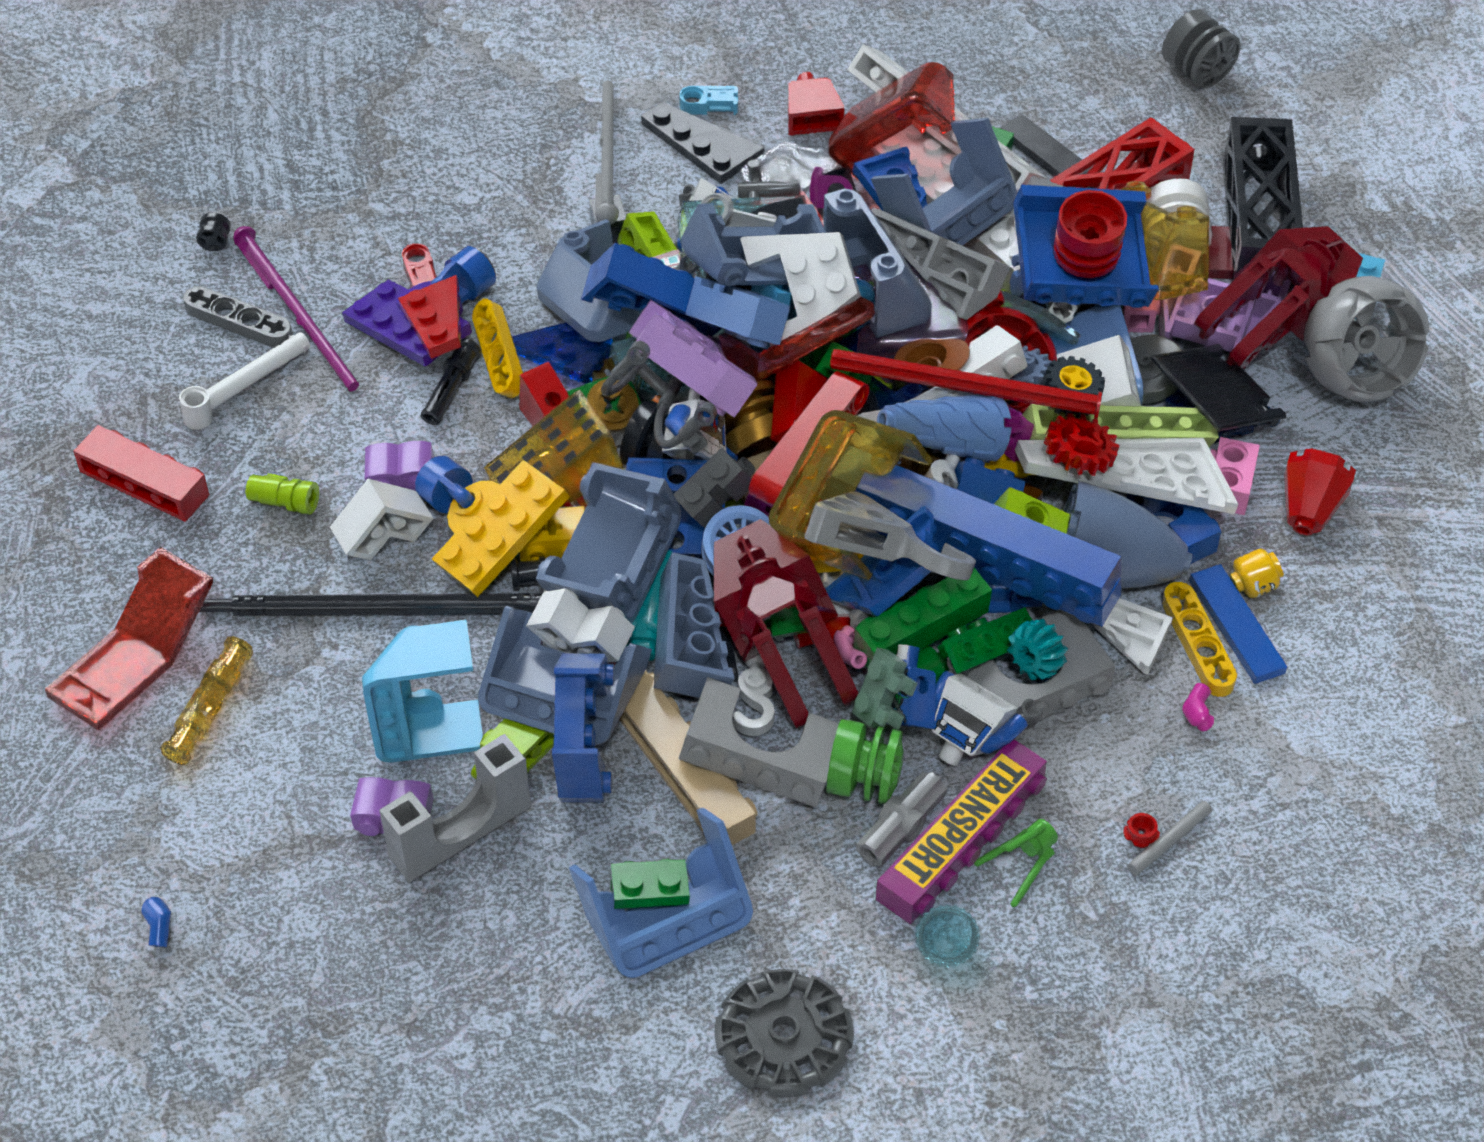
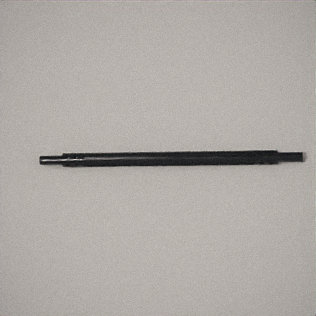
[198,593,543,616]

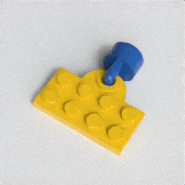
[415,456,570,597]

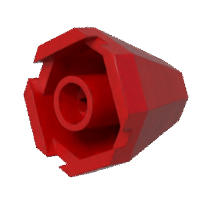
[1284,448,1356,536]

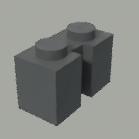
[673,448,752,528]

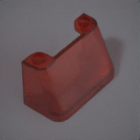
[828,62,955,180]

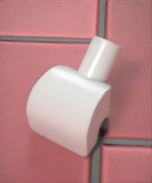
[925,454,960,489]

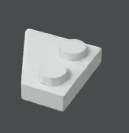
[1094,598,1173,674]

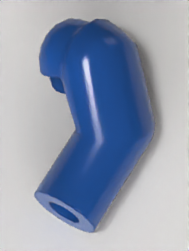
[141,896,171,947]

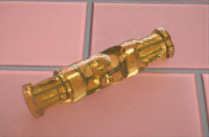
[160,636,253,765]

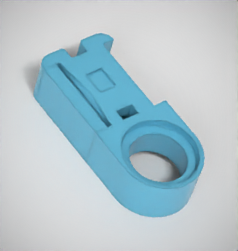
[679,86,738,115]

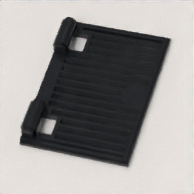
[1150,344,1286,432]

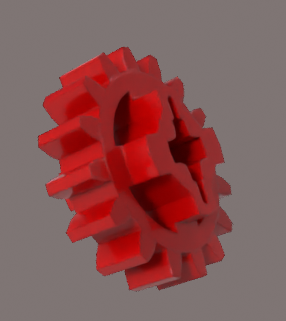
[1044,413,1120,476]

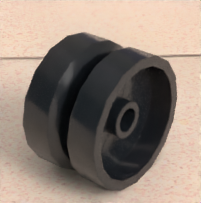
[619,400,678,482]

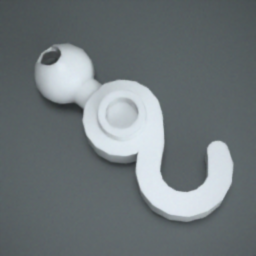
[733,655,775,736]

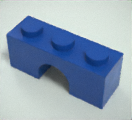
[1126,493,1221,564]

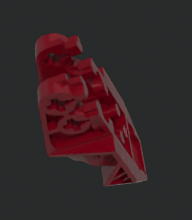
[1194,226,1363,370]
[713,519,859,729]

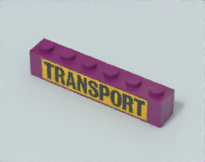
[876,739,1047,925]

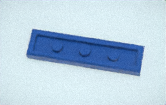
[1189,564,1287,684]

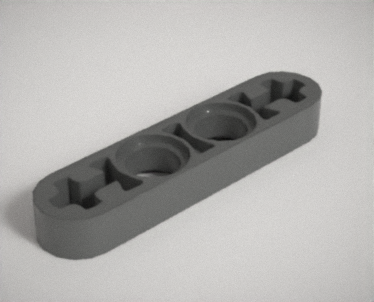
[183,286,293,348]

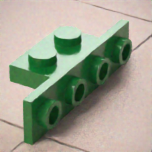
[937,607,1033,674]

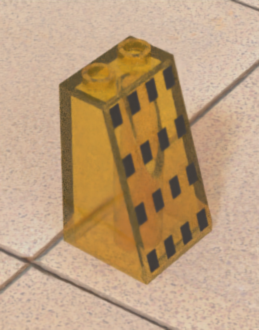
[483,389,624,508]

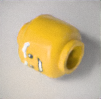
[1229,548,1284,598]

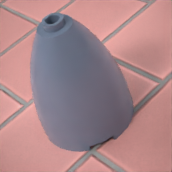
[1063,480,1192,589]

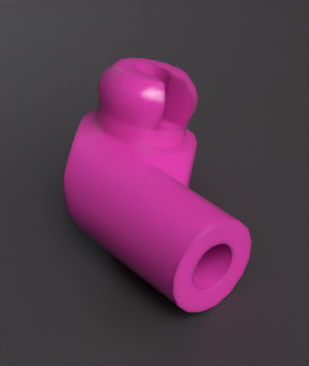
[1182,683,1214,732]

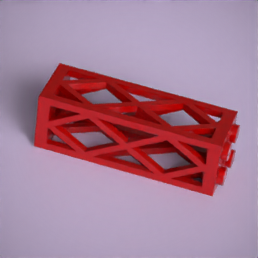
[1049,117,1195,222]

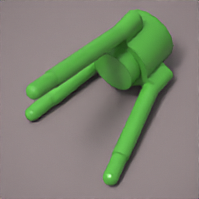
[974,819,1058,907]

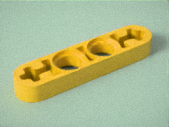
[472,298,523,399]
[1162,582,1237,697]

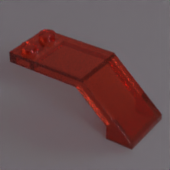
[45,547,214,730]

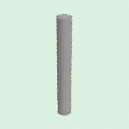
[1127,801,1212,876]

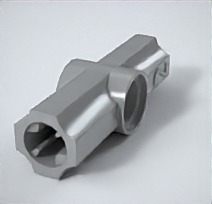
[856,771,947,867]

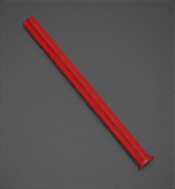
[830,349,1102,419]

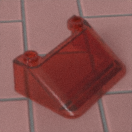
[719,296,875,382]

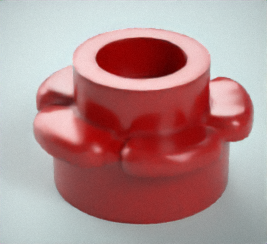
[1123,813,1160,848]

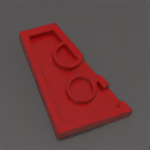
[398,275,461,359]

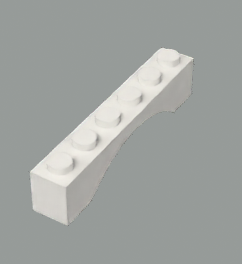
[838,325,1028,459]

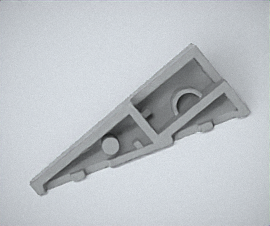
[871,207,1010,320]

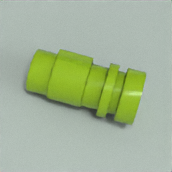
[245,473,319,515]

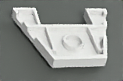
[740,232,861,359]

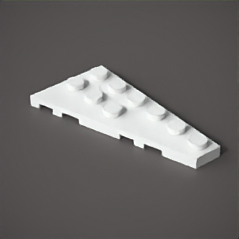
[1015,438,1239,514]

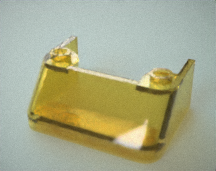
[769,410,932,580]

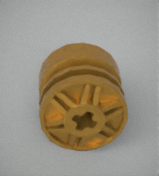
[724,380,778,461]

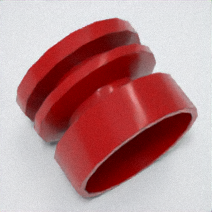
[1053,190,1127,278]

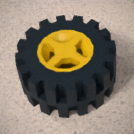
[1042,356,1105,418]

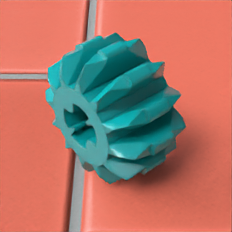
[1007,618,1068,680]

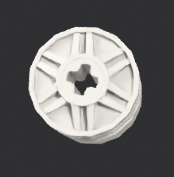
[1143,179,1212,260]

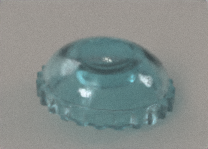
[915,904,981,967]

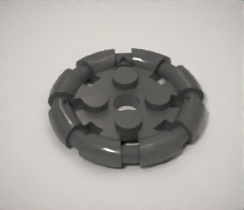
[714,969,854,1097]

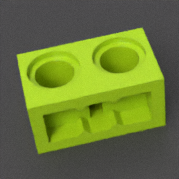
[617,211,680,257]

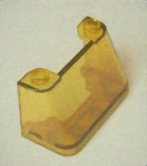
[1120,181,1209,300]

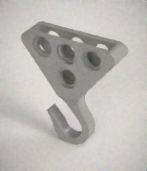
[804,492,976,580]

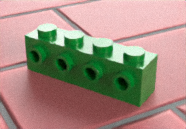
[853,568,992,669]

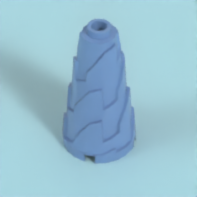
[877,395,1012,463]

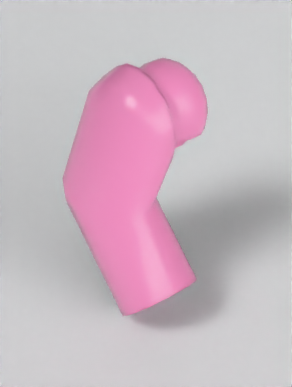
[833,626,867,669]

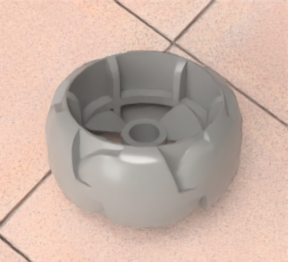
[1304,276,1429,402]

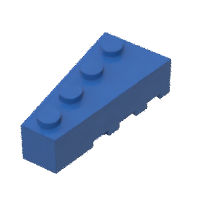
[581,243,722,336]

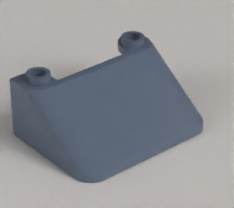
[478,606,652,745]

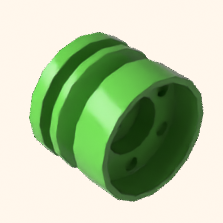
[826,719,904,804]

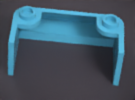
[362,620,483,763]

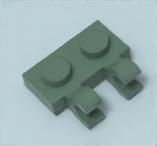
[852,647,918,729]

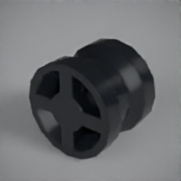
[196,212,231,252]

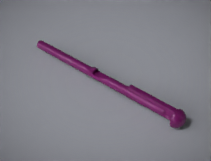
[233,226,359,391]

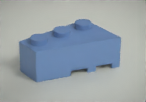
[686,276,790,348]

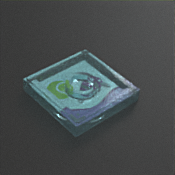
[1001,290,1081,345]

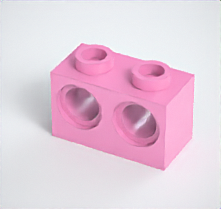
[1211,437,1260,515]

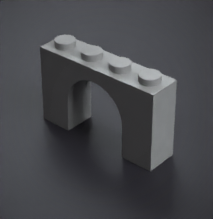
[967,610,1115,719]
[679,677,839,807]
[379,734,531,883]

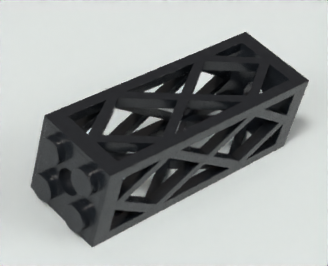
[1223,117,1303,293]

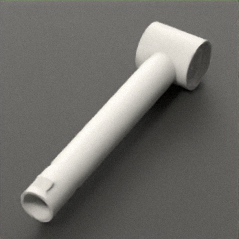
[179,332,310,430]

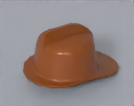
[894,338,970,389]

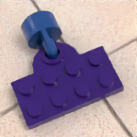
[342,246,496,367]

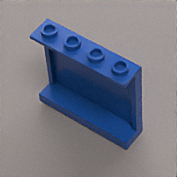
[1013,184,1159,308]

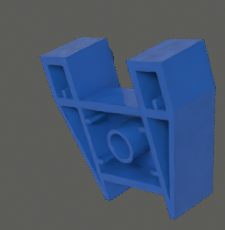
[552,654,614,803]

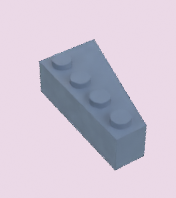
[653,552,735,698]

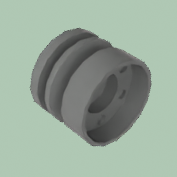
[1161,9,1241,88]

